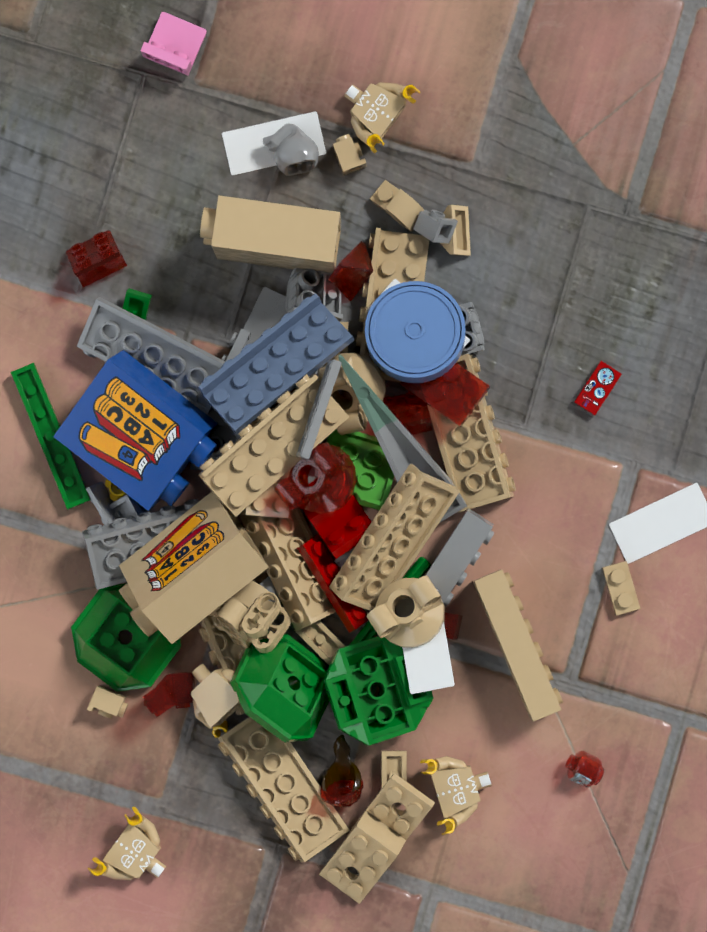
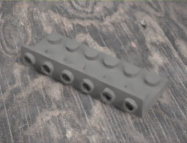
[76,297,225,414]
[82,499,201,590]

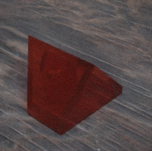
[328,241,373,302]

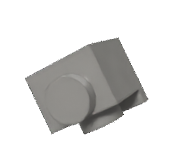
[413,210,458,244]

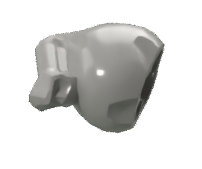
[263,124,319,176]

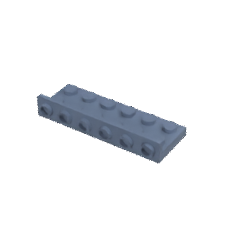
[198,294,354,435]

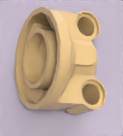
[319,353,386,435]
[367,575,445,648]

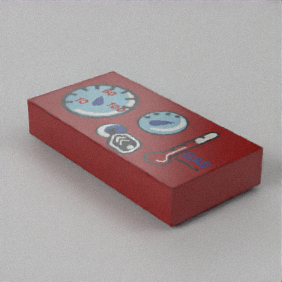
[574,361,622,416]

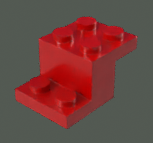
[293,467,371,559]

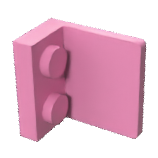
[140,12,207,76]

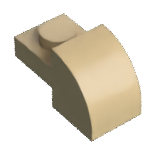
[370,180,424,232]

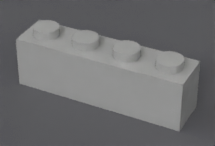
[426,508,495,607]

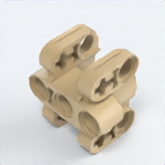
[209,581,291,653]

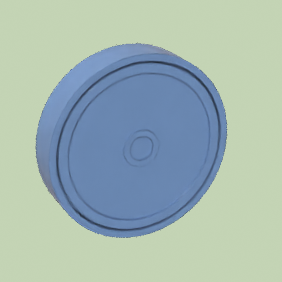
[365,281,465,383]

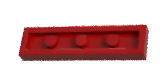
[297,534,368,633]

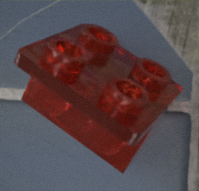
[66,230,127,288]
[383,390,432,435]

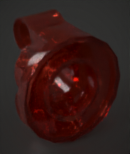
[274,442,356,514]

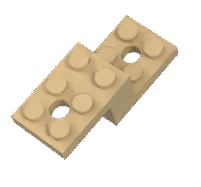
[319,773,435,904]

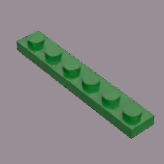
[11,363,91,510]

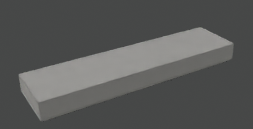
[296,359,342,460]

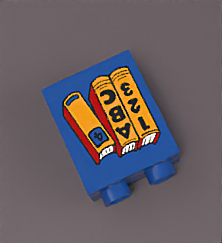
[53,350,218,511]

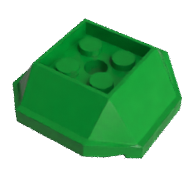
[71,583,182,692]
[230,634,329,743]
[323,636,434,746]

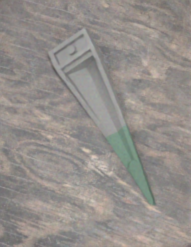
[338,355,467,523]

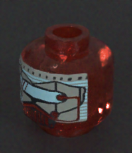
[565,751,604,788]

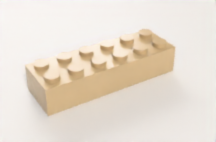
[472,569,563,722]

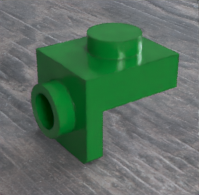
[122,288,152,320]

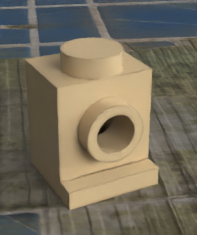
[333,134,367,176]
[87,685,128,719]

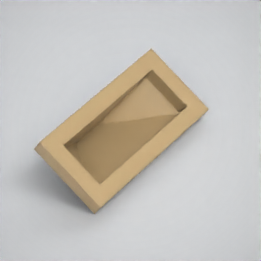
[440,205,471,256]

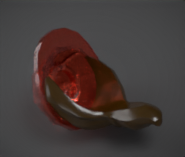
[320,735,364,808]

